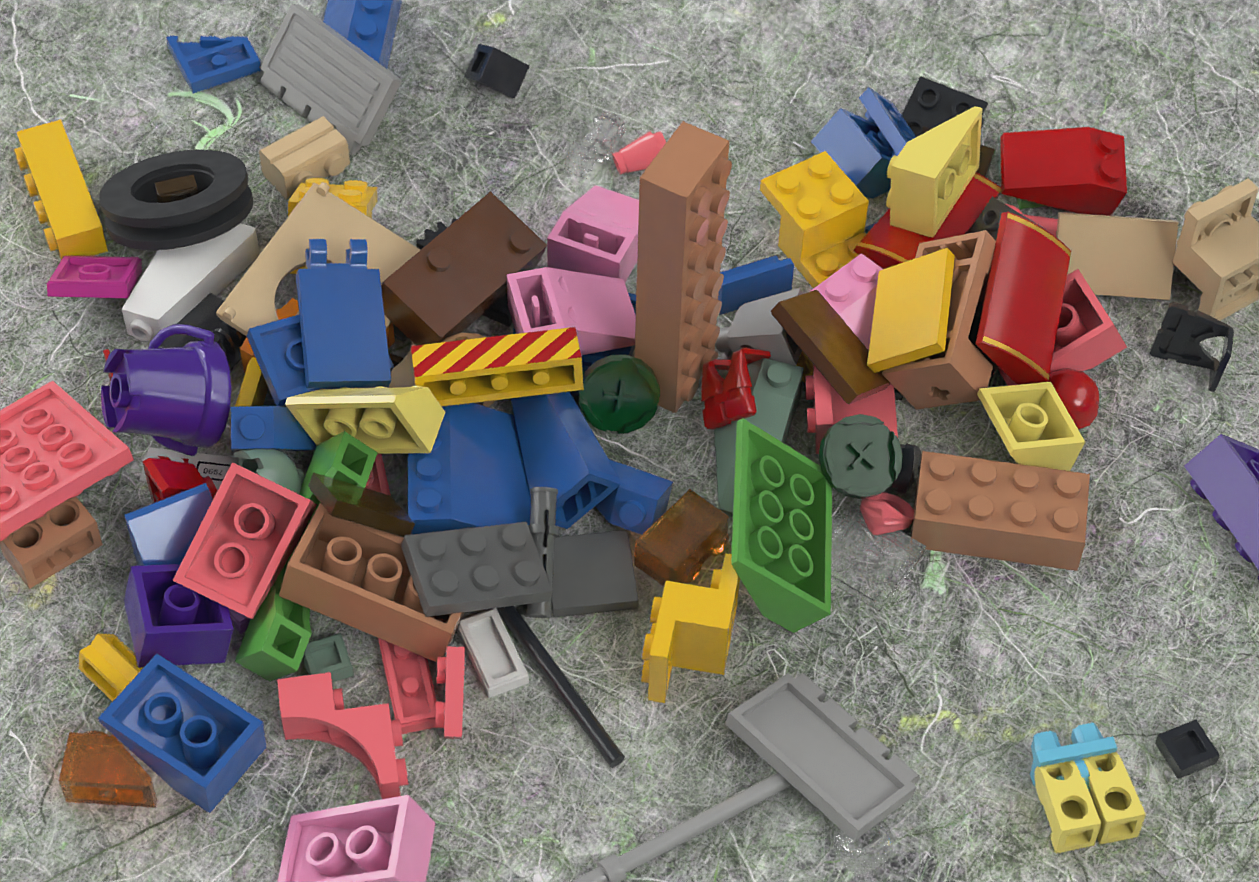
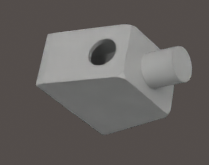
[715,288,803,365]

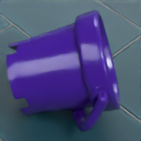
[101,324,232,456]

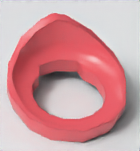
[860,492,914,535]

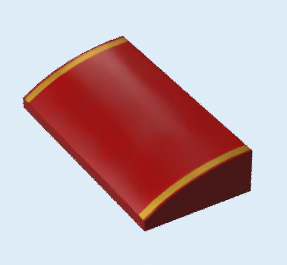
[853,173,1001,269]
[976,212,1071,385]

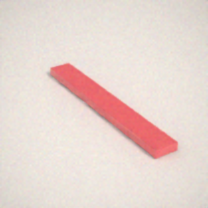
[365,454,437,734]

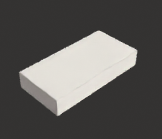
[456,608,529,698]

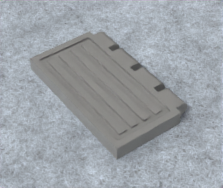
[260,4,402,154]
[725,673,920,841]

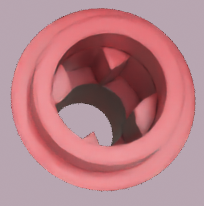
[612,131,666,175]

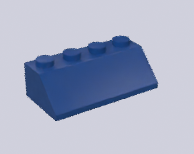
[323,0,402,69]

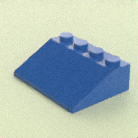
[408,403,531,535]

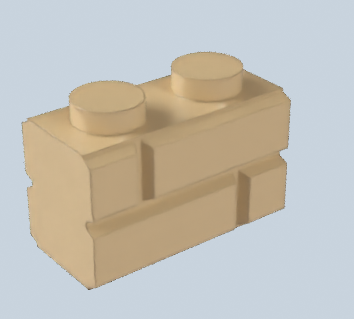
[259,116,350,199]

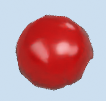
[1048,368,1099,429]

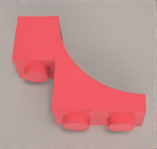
[277,672,408,799]

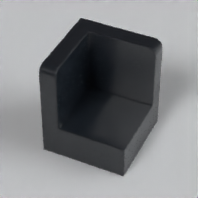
[464,44,530,98]

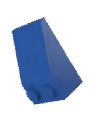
[98,654,267,813]

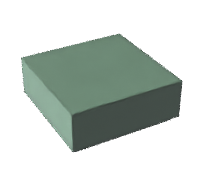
[302,633,354,682]

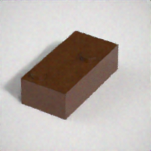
[381,191,548,345]

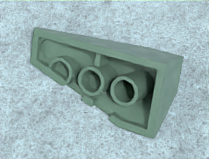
[714,358,804,517]

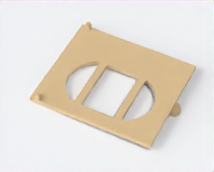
[216,182,420,388]

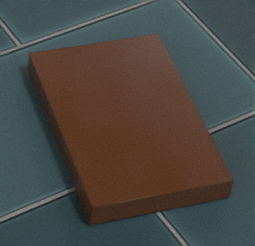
[770,289,891,404]

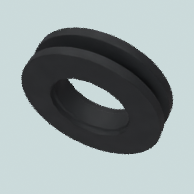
[99,150,253,250]

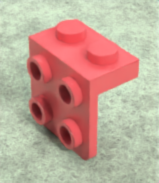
[805,364,898,454]

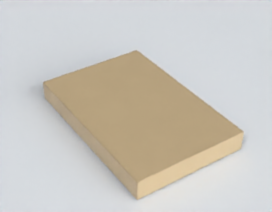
[1056,212,1179,300]

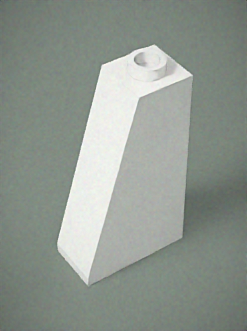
[122,223,260,341]

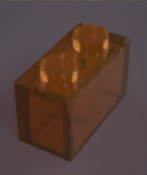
[634,489,729,586]

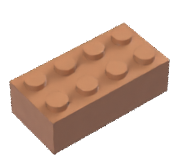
[909,451,1090,571]
[279,503,464,662]

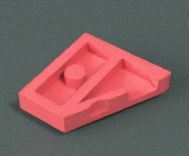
[435,646,465,739]

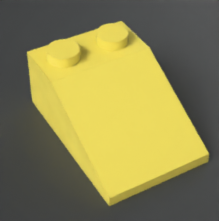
[886,106,982,238]

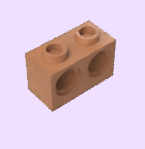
[0,497,103,589]

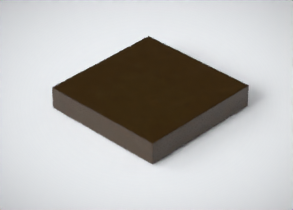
[308,472,415,537]

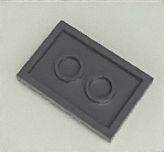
[401,522,553,617]

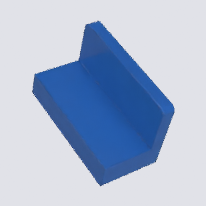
[718,255,794,315]

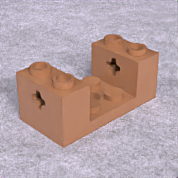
[882,230,996,410]

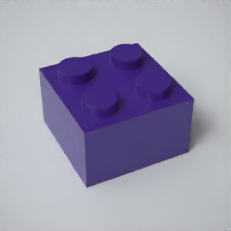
[124,564,234,668]

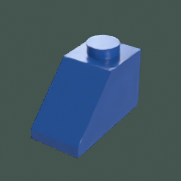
[231,406,316,452]
[595,459,673,537]

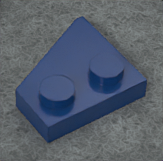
[166,36,262,93]

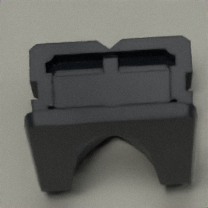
[1150,302,1234,392]

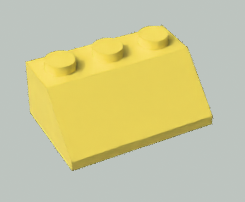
[285,386,446,454]

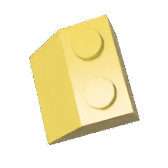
[977,382,1085,471]

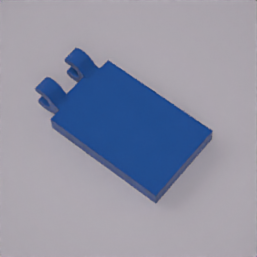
[296,239,391,388]

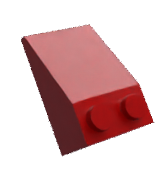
[1000,127,1127,216]

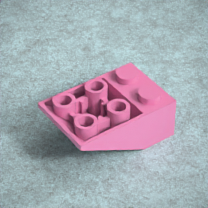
[547,185,639,282]
[507,267,636,356]

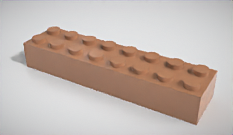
[634,121,732,414]

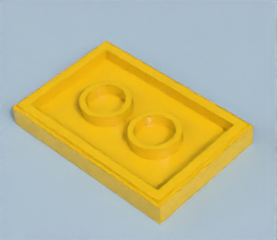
[867,248,955,373]

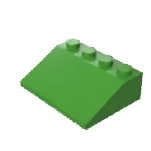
[731,418,832,633]

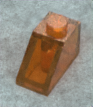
[59,730,157,808]

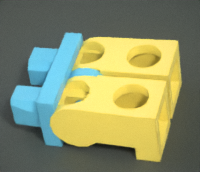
[1030,722,1146,854]

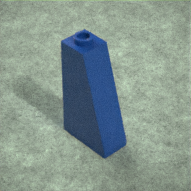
[511,392,621,529]

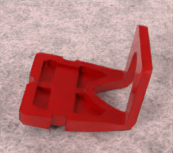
[701,348,771,430]

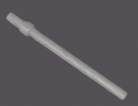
[571,773,792,882]

